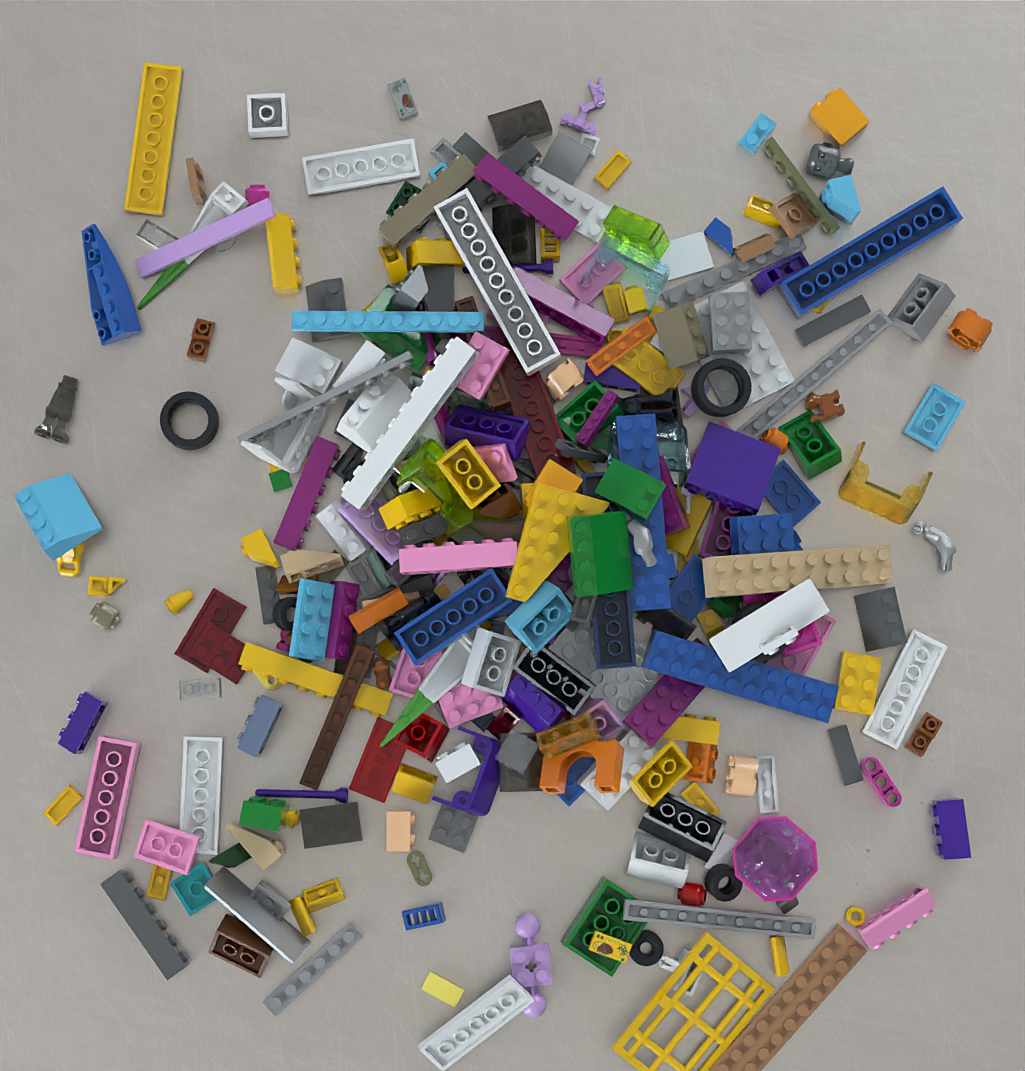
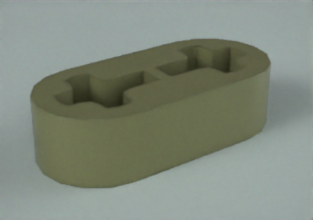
[407,850,432,886]

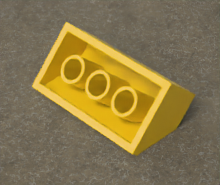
[266,213,302,295]

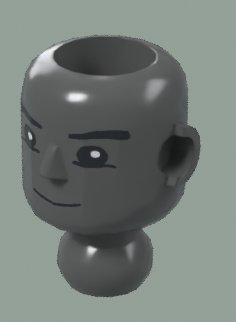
[807,142,855,178]

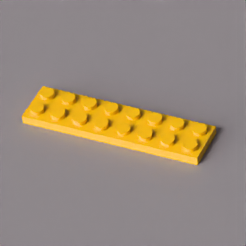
[124,62,183,216]

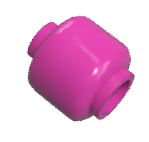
[245,185,270,207]

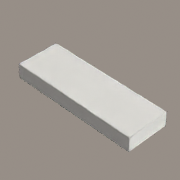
[755,754,779,814]

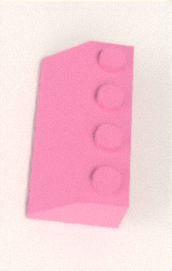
[855,885,936,949]

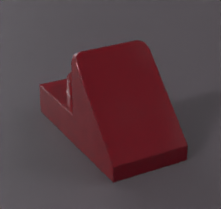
[487,705,522,741]

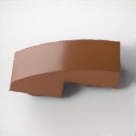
[187,318,215,362]
[905,712,943,757]

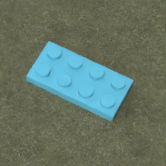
[289,579,335,661]

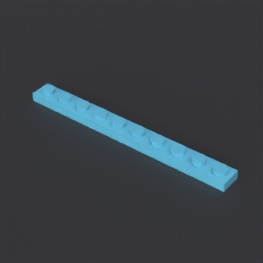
[291,311,485,333]

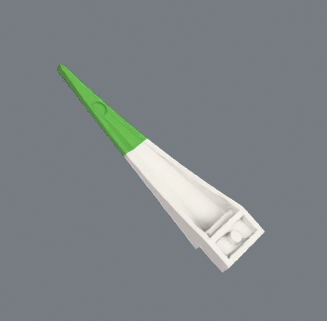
[137,181,249,310]
[380,626,483,747]

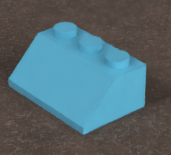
[819,174,861,225]
[505,580,573,654]

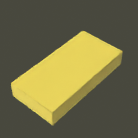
[421,971,465,1007]

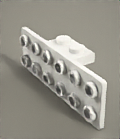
[709,578,829,672]

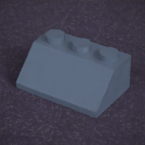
[236,695,285,758]

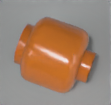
[760,428,789,455]

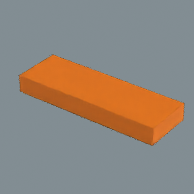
[349,587,408,634]

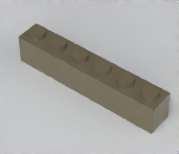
[379,154,476,249]

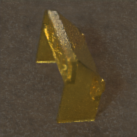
[838,441,933,525]

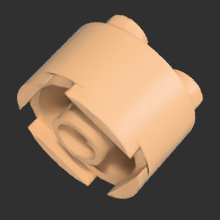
[543,357,584,400]
[725,755,758,796]

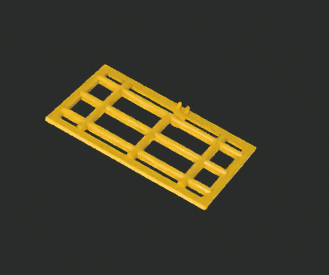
[611,932,775,1071]

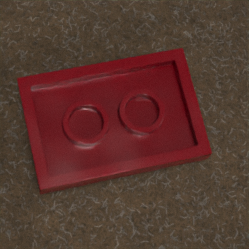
[187,621,245,685]

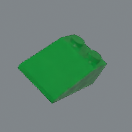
[556,380,624,443]
[778,409,842,480]
[594,458,666,521]

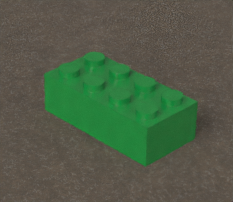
[239,795,290,832]

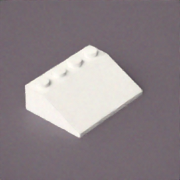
[337,374,412,452]

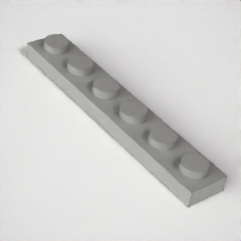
[263,923,363,1017]

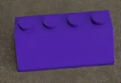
[443,404,530,461]

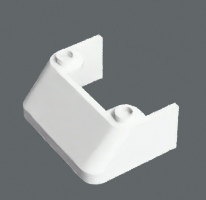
[241,377,328,473]

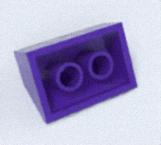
[503,673,568,739]
[58,691,109,754]
[931,798,972,860]

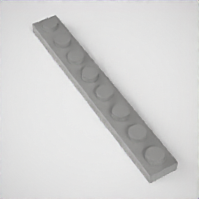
[661,234,807,309]

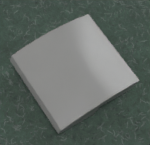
[540,132,592,185]

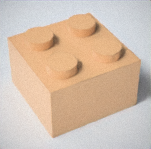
[386,810,415,851]

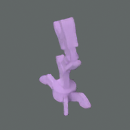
[560,77,606,136]

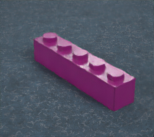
[575,389,620,448]

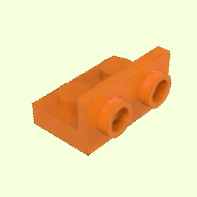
[684,741,718,784]

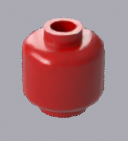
[677,882,707,907]

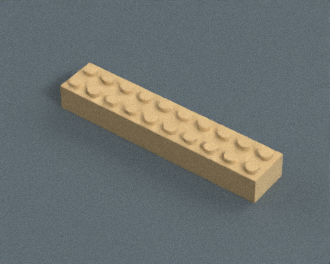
[702,545,893,598]

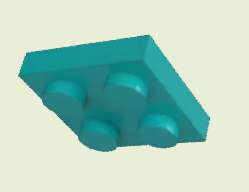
[170,862,217,916]

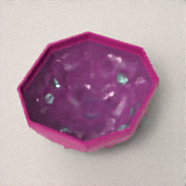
[733,816,818,902]

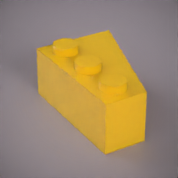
[406,237,466,271]

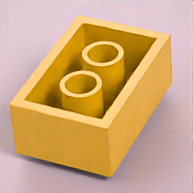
[379,480,451,530]
[833,651,882,716]

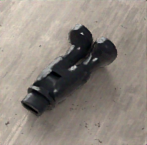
[376,590,442,651]

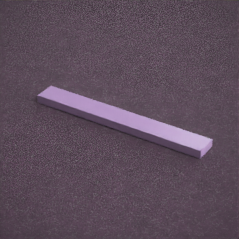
[135,198,276,278]

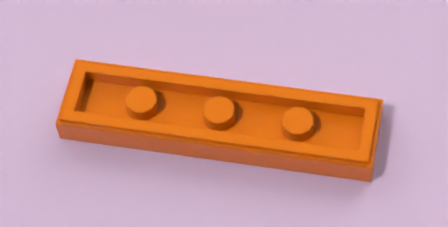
[585,315,657,376]

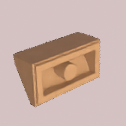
[733,233,776,262]

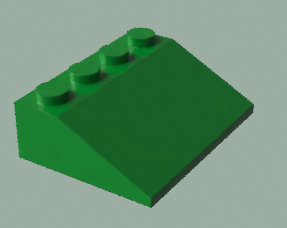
[357,284,442,373]
[567,510,633,597]
[560,876,648,977]

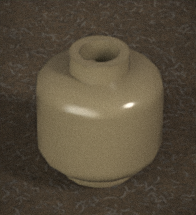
[89,602,119,630]

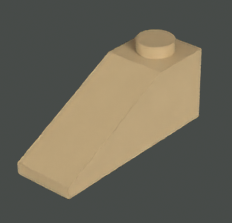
[280,550,344,584]

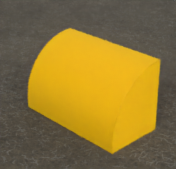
[391,763,438,804]

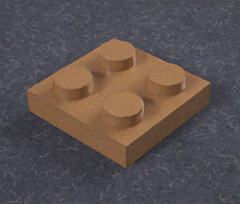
[186,158,207,205]
[769,192,818,239]

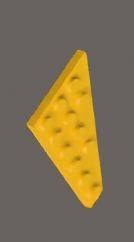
[505,482,610,602]

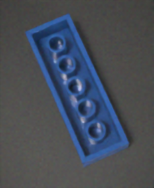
[394,568,516,666]

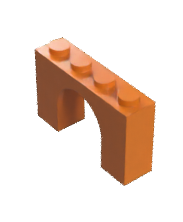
[539,739,624,794]

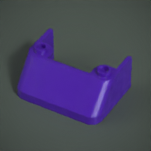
[432,726,511,816]

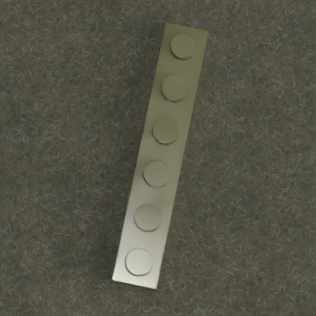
[764,137,840,235]

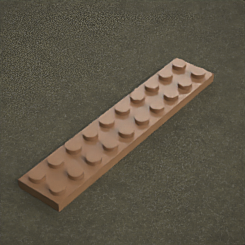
[709,924,867,1071]

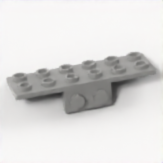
[204,867,311,964]

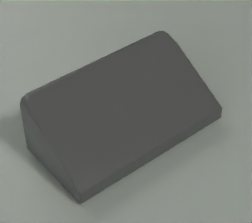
[333,442,364,479]

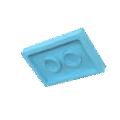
[903,383,966,451]

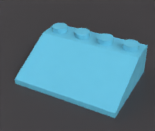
[14,473,102,561]

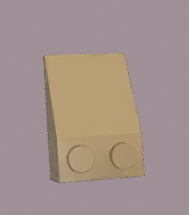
[226,822,285,871]

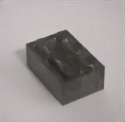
[299,801,364,849]

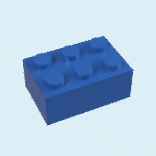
[729,513,795,555]

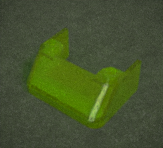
[397,439,476,536]

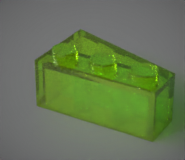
[602,205,670,261]

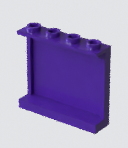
[684,421,781,516]

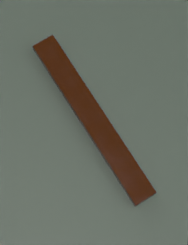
[299,642,375,790]

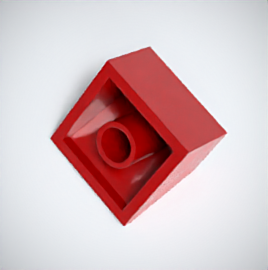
[393,713,450,763]

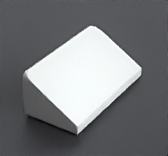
[704,833,738,869]

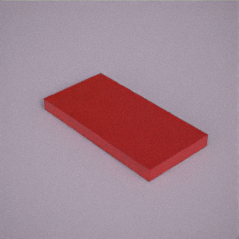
[349,717,406,803]

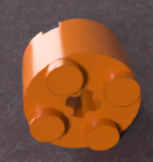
[946,308,993,352]

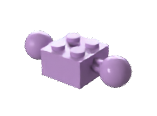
[510,914,552,1018]

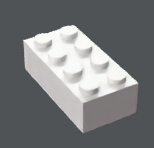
[577,728,658,811]

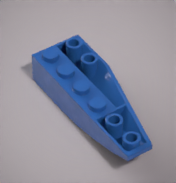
[81,224,142,345]

